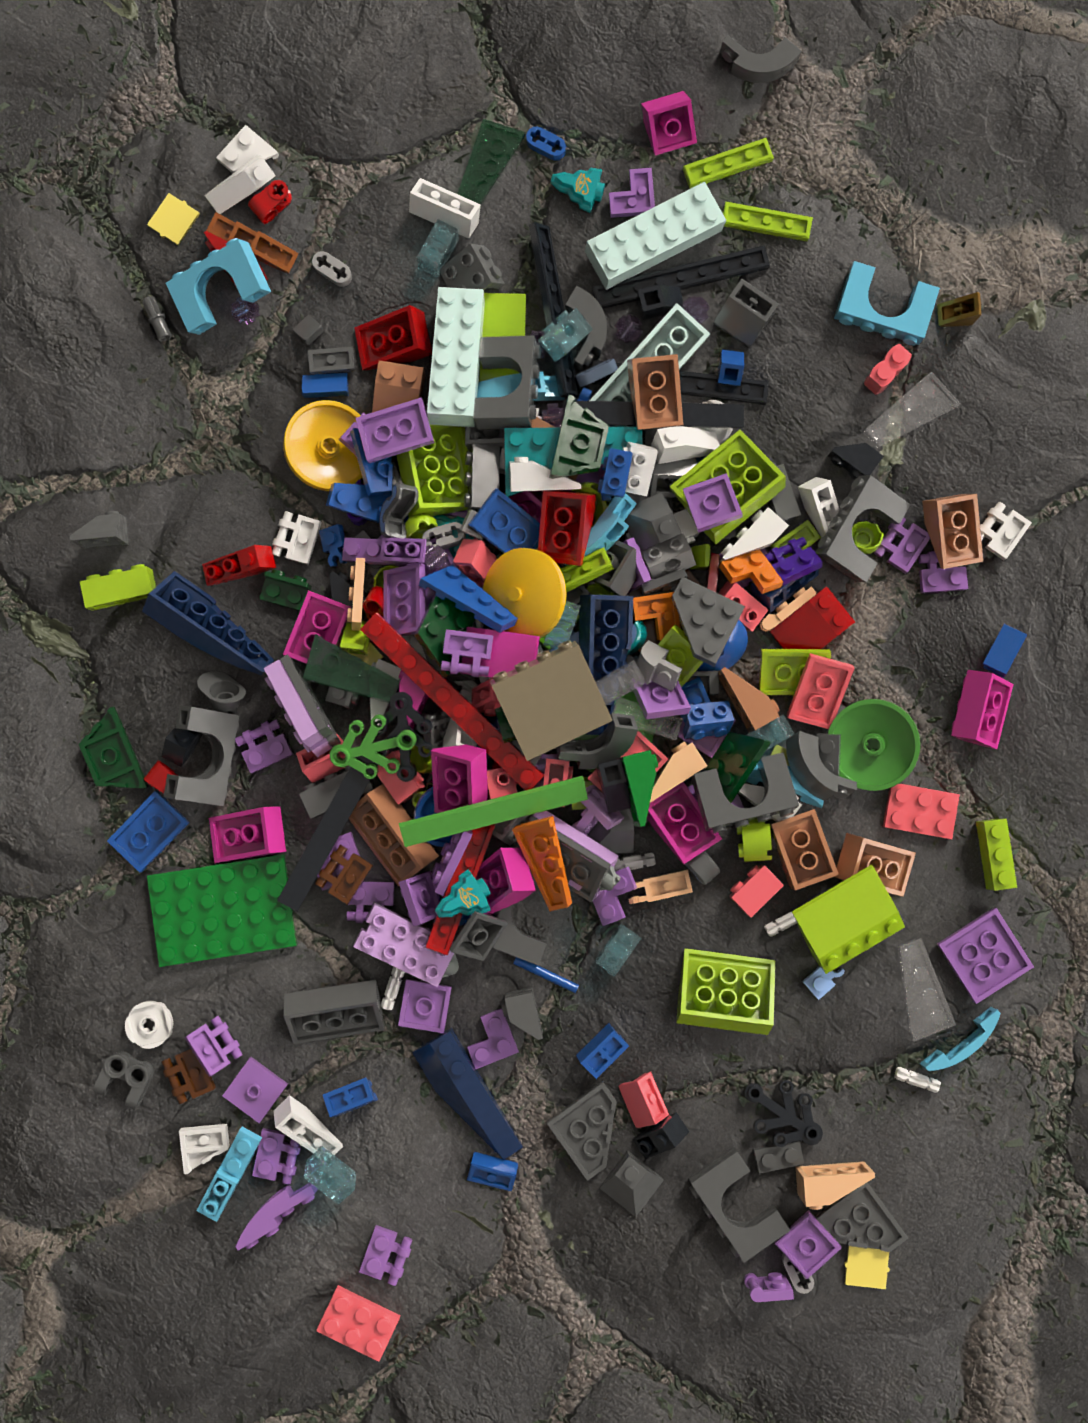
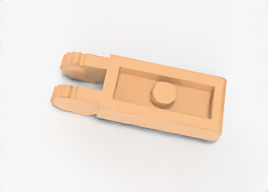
[759,586,817,632]
[628,870,693,904]

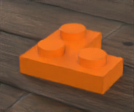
[719,549,783,594]
[633,592,681,640]

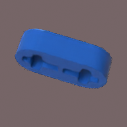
[526,127,566,161]

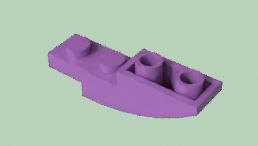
[342,537,427,565]
[236,1180,318,1250]

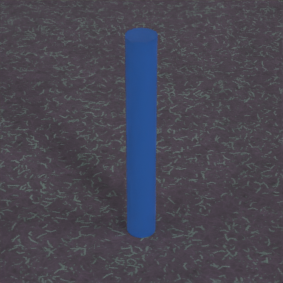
[513,957,579,993]

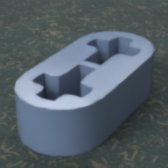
[576,358,618,387]

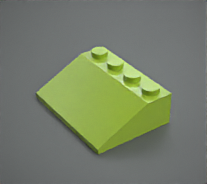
[397,425,469,518]
[670,430,786,544]
[792,865,905,974]
[676,948,775,1035]

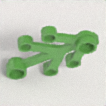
[330,714,417,779]

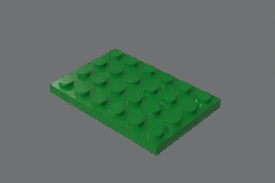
[147,854,297,967]

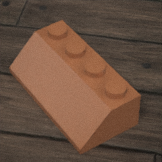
[349,784,439,887]

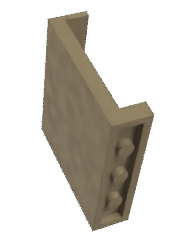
[489,640,613,761]

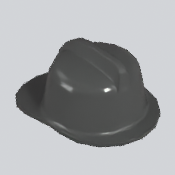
[197,671,246,714]

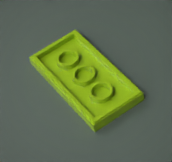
[479,293,526,382]

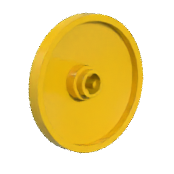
[283,400,362,491]
[483,548,566,638]

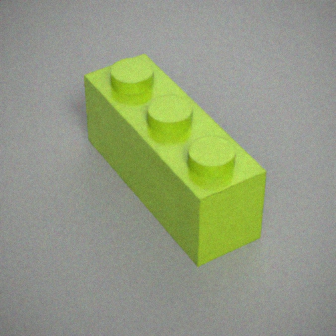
[80,564,156,611]
[976,819,1017,891]

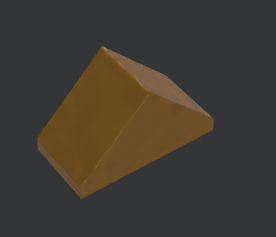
[937,292,982,327]

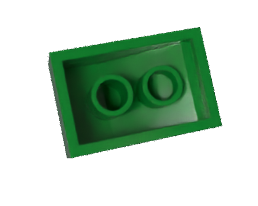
[619,750,658,827]

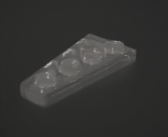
[863,371,962,448]
[898,938,956,1042]

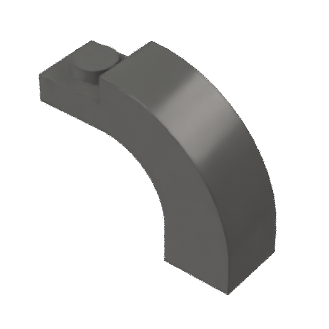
[720,35,802,83]
[565,285,607,372]
[556,713,638,769]
[786,731,857,801]

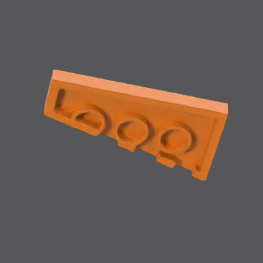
[512,816,572,911]

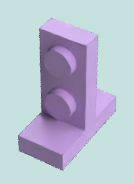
[572,785,625,836]

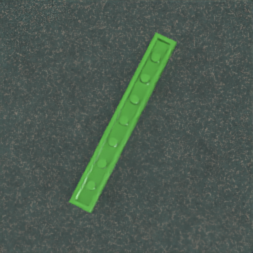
[399,776,588,847]

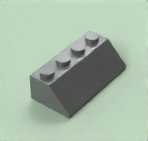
[284,980,385,1044]

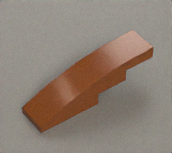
[206,212,299,274]

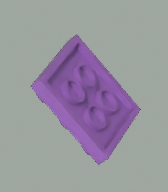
[937,908,1034,1004]

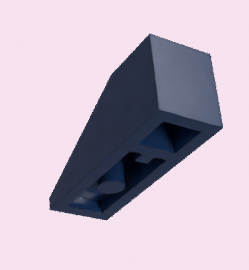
[751,569,819,613]

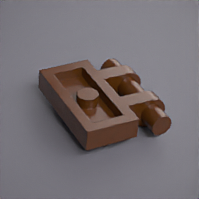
[315,844,373,905]
[161,1048,216,1104]

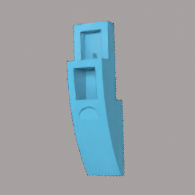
[477,372,565,401]
[564,493,637,566]
[196,1126,262,1222]

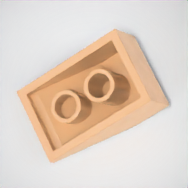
[650,742,707,802]
[795,1162,875,1210]

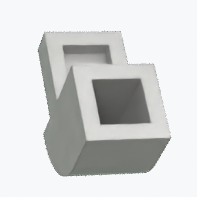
[635,640,682,691]

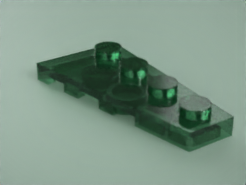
[458,119,525,205]
[303,634,399,703]

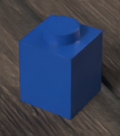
[718,350,744,386]

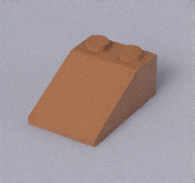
[627,354,683,430]
[372,361,426,413]
[922,494,983,569]
[718,667,780,732]
[771,809,839,890]
[834,833,916,896]

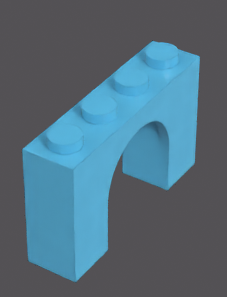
[166,238,271,335]
[834,261,940,345]

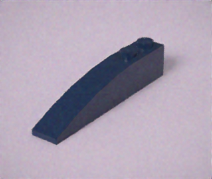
[142,571,274,675]
[579,595,633,735]
[412,1027,523,1160]

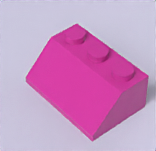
[951,670,1013,749]
[431,744,488,813]

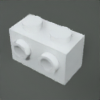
[622,442,658,496]

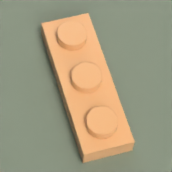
[347,558,365,631]

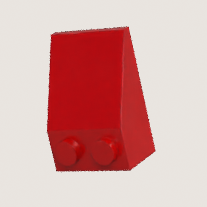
[354,305,432,371]
[538,490,596,566]
[769,586,855,649]

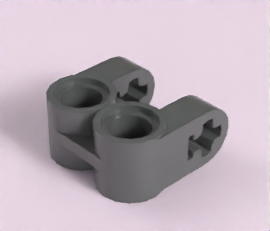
[93,1051,154,1110]

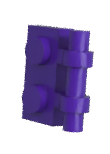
[765,537,823,586]

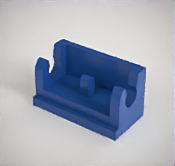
[982,624,1027,679]
[576,1023,629,1079]
[323,1078,378,1117]

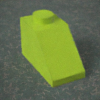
[340,621,370,655]

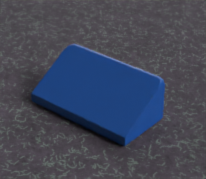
[302,373,349,398]
[467,1152,518,1192]

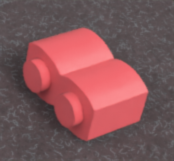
[864,344,912,395]

